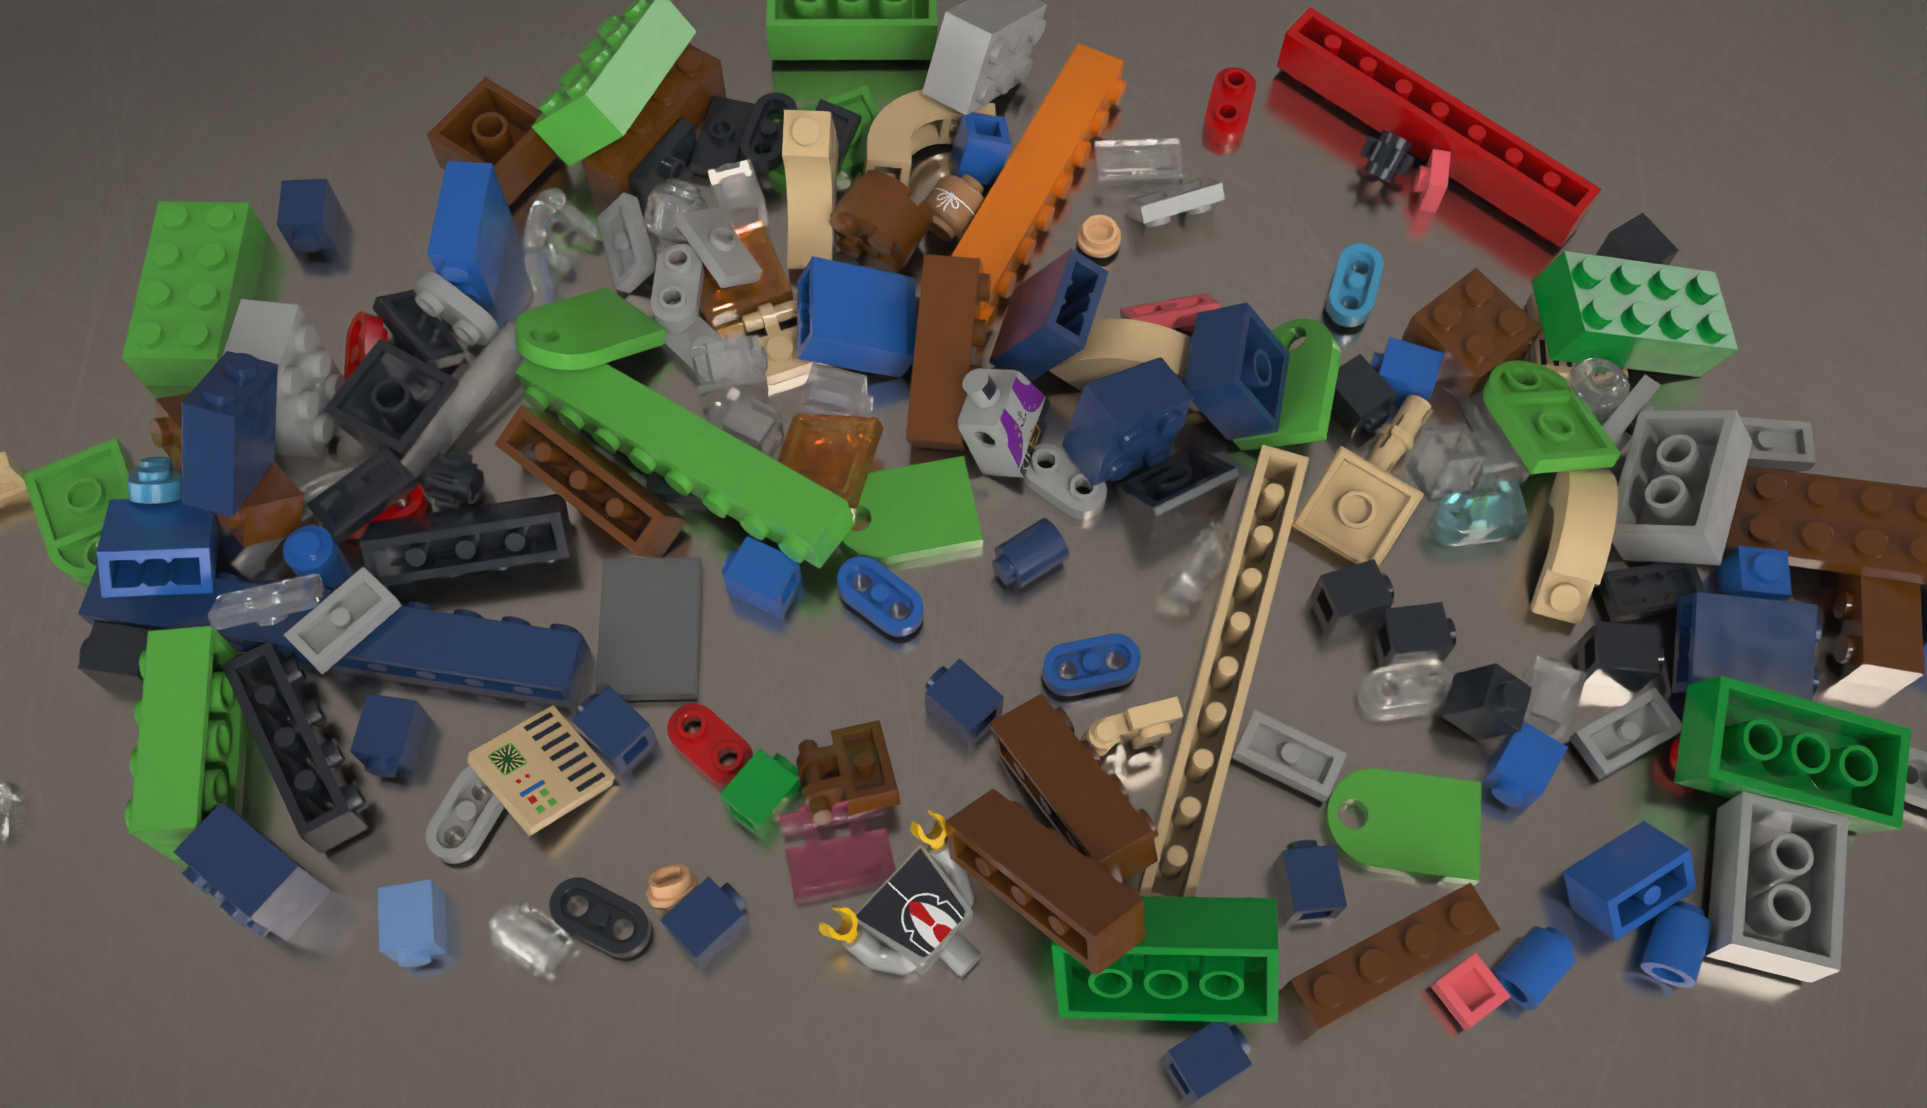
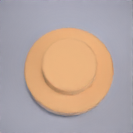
[1077,214,1121,258]
[646,864,699,911]

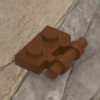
[796,720,900,825]

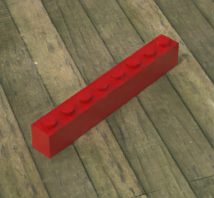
[1277,7,1601,248]

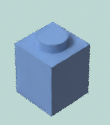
[377,879,448,967]

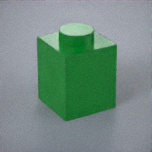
[719,748,802,840]

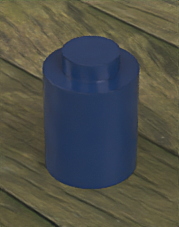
[992,518,1069,588]

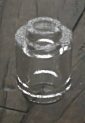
[489,900,572,977]

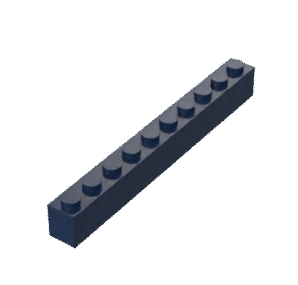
[78,564,591,706]

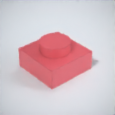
[1414,149,1451,213]
[1430,952,1511,1030]

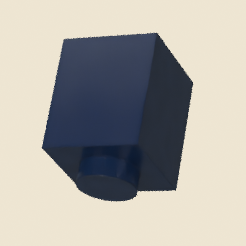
[277,179,341,252]
[925,658,1004,748]
[571,685,658,776]
[350,693,430,777]
[1274,840,1347,924]
[660,876,749,969]
[1161,1022,1253,1106]

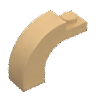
[863,89,996,186]
[1049,318,1201,413]
[1529,468,1618,625]

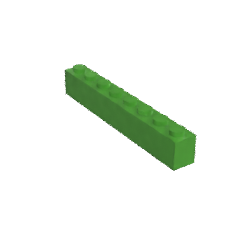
[515,359,854,569]

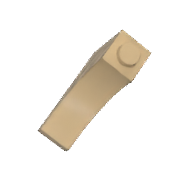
[782,110,839,273]

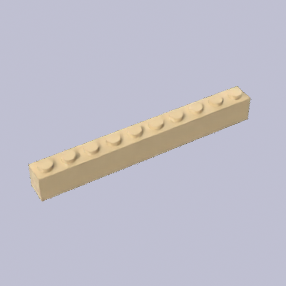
[1137,445,1309,897]

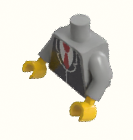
[819,810,982,978]

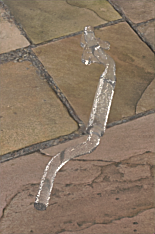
[231,187,600,578]

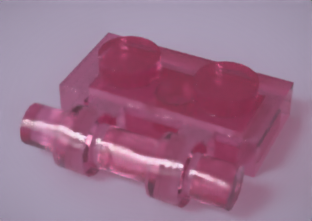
[779,801,896,904]

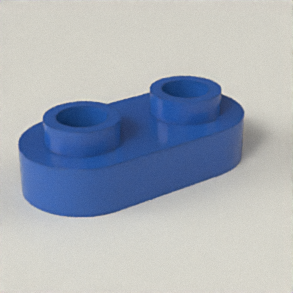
[837,556,924,637]
[1042,634,1141,696]

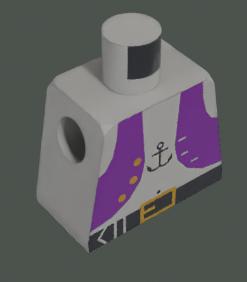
[958,369,1050,477]

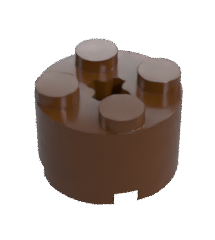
[829,170,933,274]

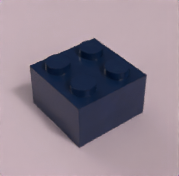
[1183,302,1290,440]
[1061,357,1194,486]
[173,802,332,941]

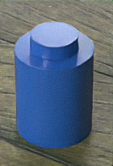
[283,525,351,591]
[1641,901,1713,988]
[1492,926,1576,1010]

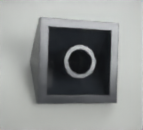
[322,339,459,457]
[1112,445,1239,545]

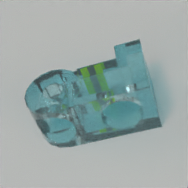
[1429,479,1529,546]

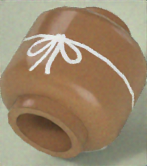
[924,174,985,242]

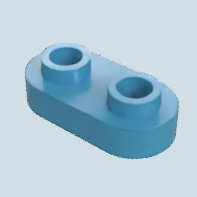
[1326,244,1384,327]
[128,457,182,504]

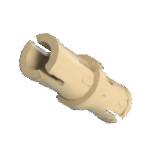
[1364,395,1433,473]

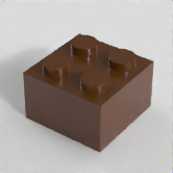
[426,77,558,206]
[1401,268,1542,405]

